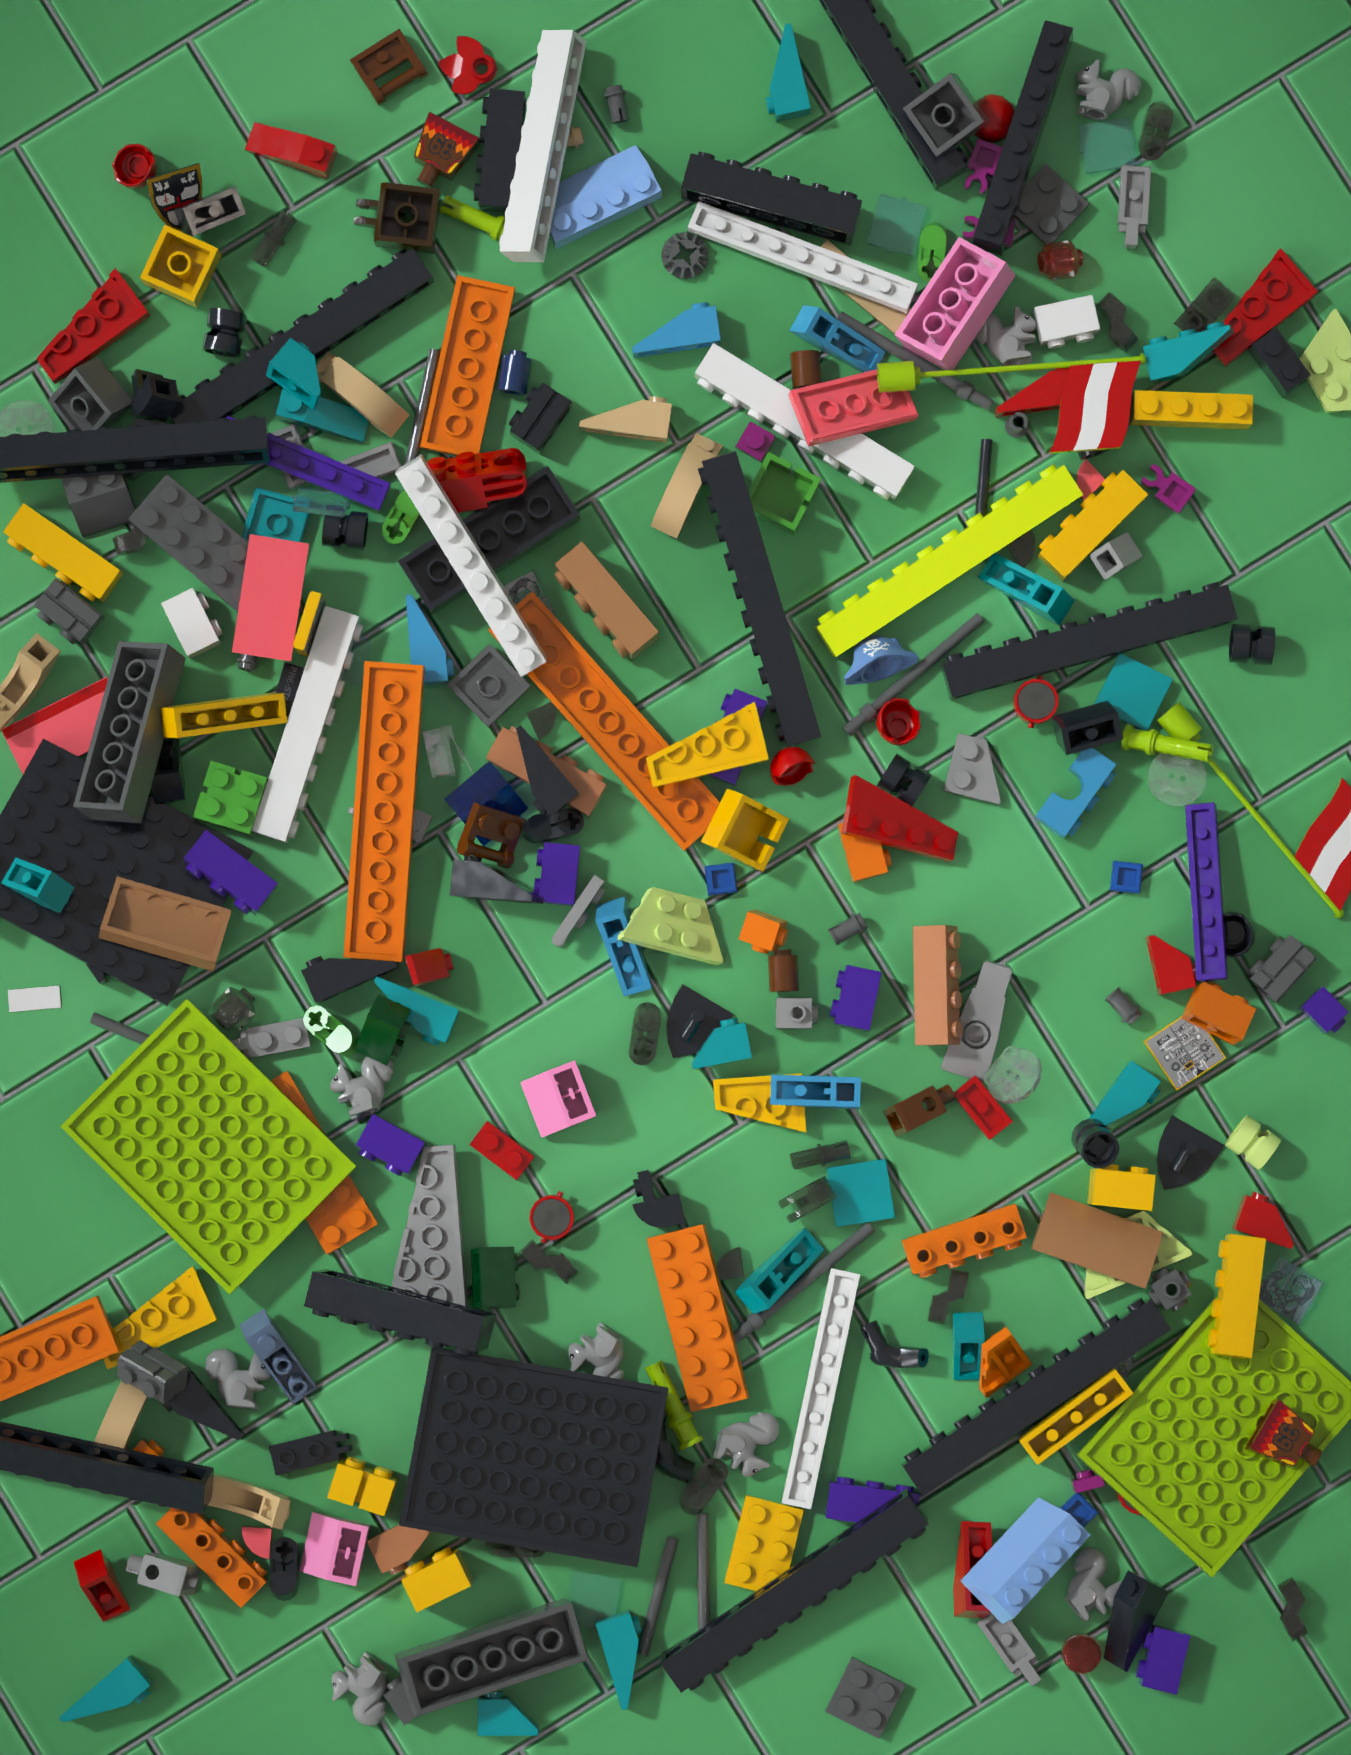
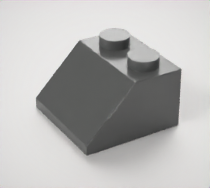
[903,73,990,157]
[48,357,133,431]
[61,474,136,537]

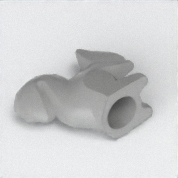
[1076,60,1142,121]
[974,306,1037,366]
[330,1056,394,1120]
[568,1322,624,1380]
[205,1348,271,1410]
[713,1412,779,1477]
[1065,1548,1122,1621]
[331,1651,388,1726]

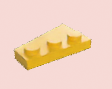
[713,1073,806,1133]

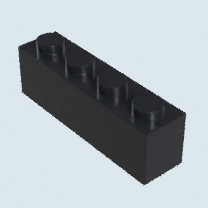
[474,88,526,212]

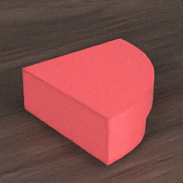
[1076,459,1105,501]
[242,1526,272,1559]

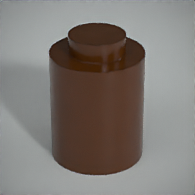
[790,350,822,389]
[768,949,799,992]

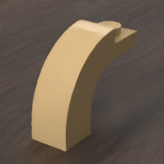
[316,352,409,438]
[651,433,723,539]
[0,633,60,732]
[94,1381,149,1449]
[208,1473,291,1530]

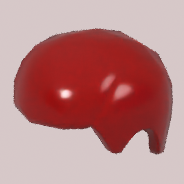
[974,94,1015,143]
[112,144,157,189]
[876,698,921,746]
[770,746,815,786]

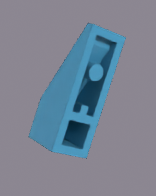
[632,302,721,358]
[789,305,886,373]
[406,595,454,685]
[595,897,652,996]
[770,1075,861,1109]

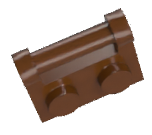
[350,29,428,106]
[457,802,526,869]

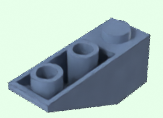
[240,1308,318,1404]

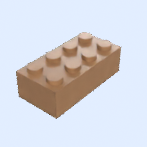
[554,541,659,661]

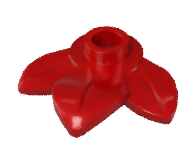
[439,36,497,95]

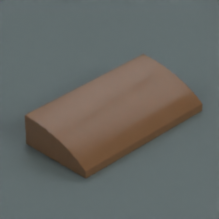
[99,876,232,972]
[1030,1192,1163,1289]

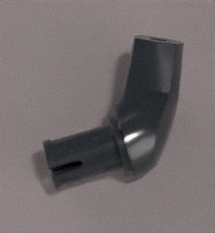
[859,1320,929,1368]
[655,1417,695,1484]

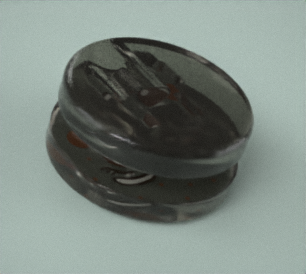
[778,1176,837,1223]

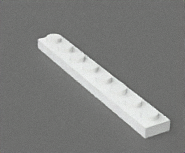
[688,201,918,313]
[781,1268,860,1509]

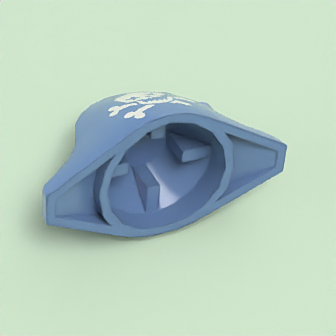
[844,635,918,685]

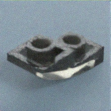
[1174,277,1237,333]

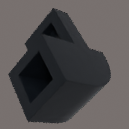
[130,369,179,421]
[632,1170,686,1228]

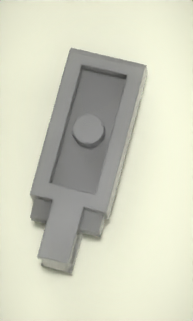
[1117,165,1151,249]
[230,1018,311,1058]
[977,1613,1042,1686]

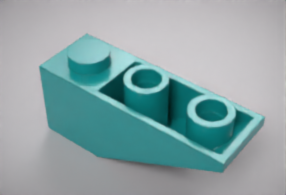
[1143,322,1234,384]

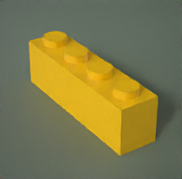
[1130,390,1253,430]
[1037,470,1148,581]
[3,503,123,602]
[160,693,287,738]
[1208,1234,1266,1359]
[1018,1368,1134,1465]

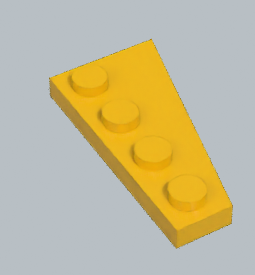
[646,702,769,788]
[103,1266,218,1369]

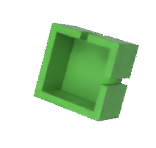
[748,452,821,535]
[193,760,268,837]

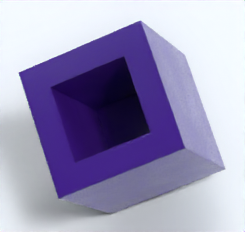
[1299,986,1348,1034]

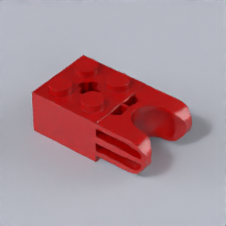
[427,448,527,513]

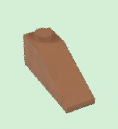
[366,1524,430,1575]

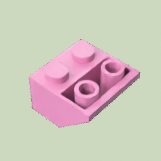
[520,1060,597,1138]
[299,1512,371,1586]

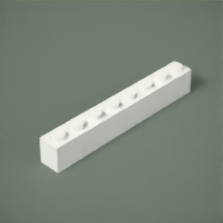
[499,30,587,262]
[695,343,915,500]
[395,454,547,677]
[252,606,364,844]

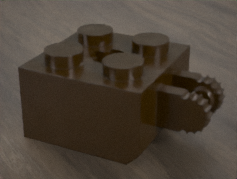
[354,182,441,254]

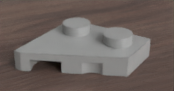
[944,733,1000,805]

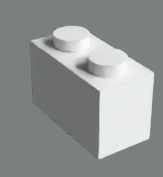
[1033,295,1100,349]
[161,588,223,659]

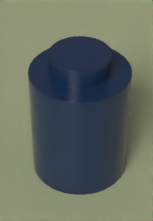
[498,350,532,396]

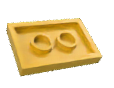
[724,1495,804,1591]

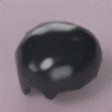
[1224,912,1256,958]

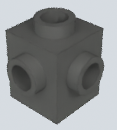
[1147,1267,1192,1312]

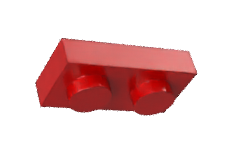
[954,1075,1013,1140]
[469,1121,534,1181]

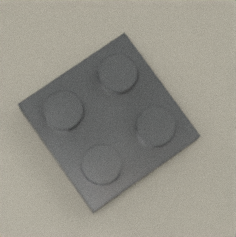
[1015,164,1089,247]
[447,644,531,728]
[825,1657,906,1739]

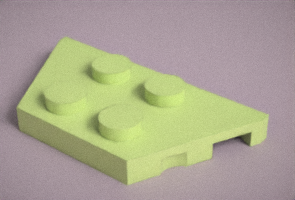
[1300,309,1351,413]
[618,887,723,965]
[1084,1210,1193,1299]

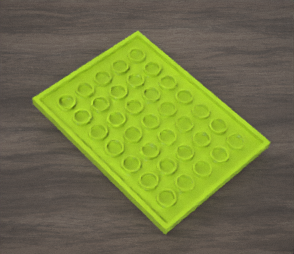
[60,999,357,1295]
[1077,1295,1351,1577]

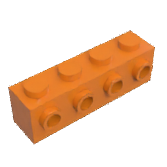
[901,1204,1027,1278]
[156,1507,269,1608]

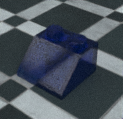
[444,761,529,846]

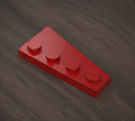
[1212,248,1318,367]
[36,268,150,384]
[841,775,958,862]

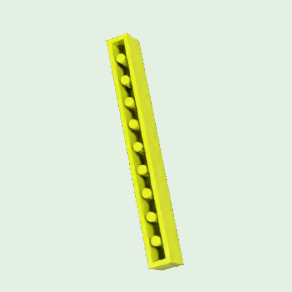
[814,464,1083,657]

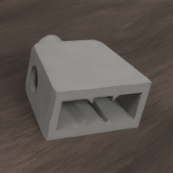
[126,1553,201,1597]

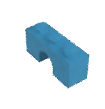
[1034,748,1116,839]

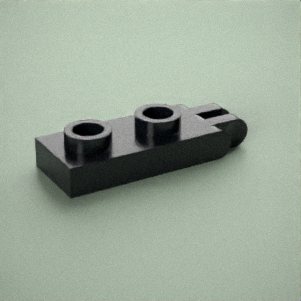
[269,1430,353,1475]

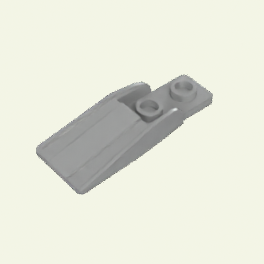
[941,961,1012,1082]

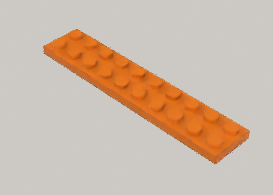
[488,591,720,851]
[343,661,425,962]

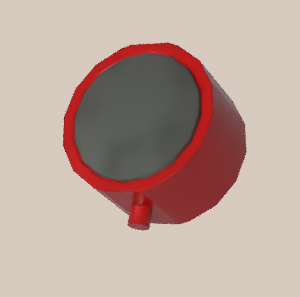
[1013,675,1058,729]
[529,1191,575,1244]

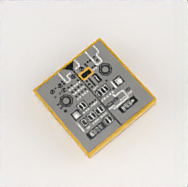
[293,591,326,657]
[1143,1016,1226,1091]

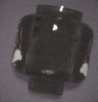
[211,987,256,1032]

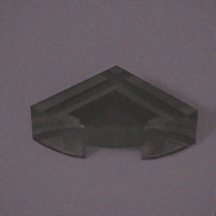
[1006,530,1035,568]
[527,702,556,741]
[716,1247,745,1280]

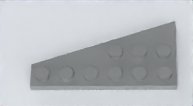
[392,1145,468,1306]

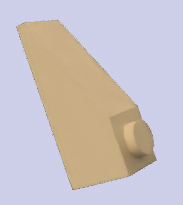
[579,396,672,443]

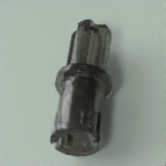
[252,210,297,267]
[790,1140,851,1170]

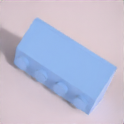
[549,145,662,249]
[960,1497,1090,1624]

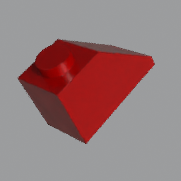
[1146,935,1197,995]
[405,948,454,987]
[1232,1192,1294,1249]
[74,1549,130,1622]

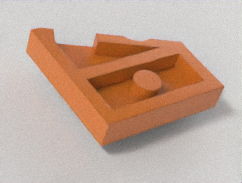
[979,1327,1032,1399]

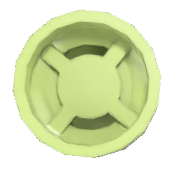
[1225,1115,1281,1170]

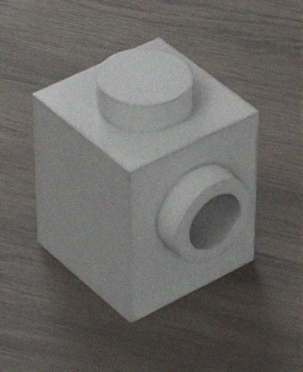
[1089,532,1143,580]
[776,998,818,1029]

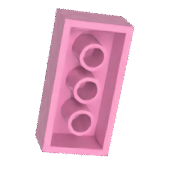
[895,237,1016,370]

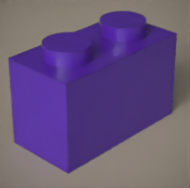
[534,842,580,906]
[829,965,882,1031]
[356,1114,426,1176]
[1136,1624,1190,1695]

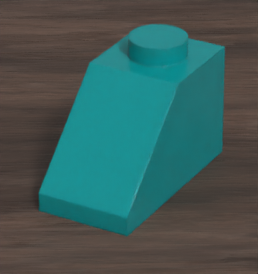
[266,338,321,410]
[1,858,75,913]
[691,1018,752,1069]
[952,1312,985,1380]
[478,1691,539,1736]

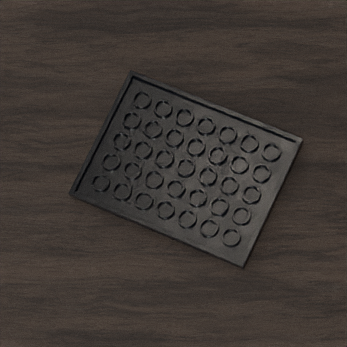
[0,738,253,1007]
[399,1347,669,1568]

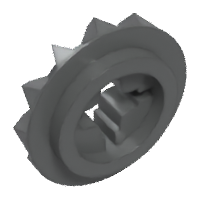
[661,231,708,279]

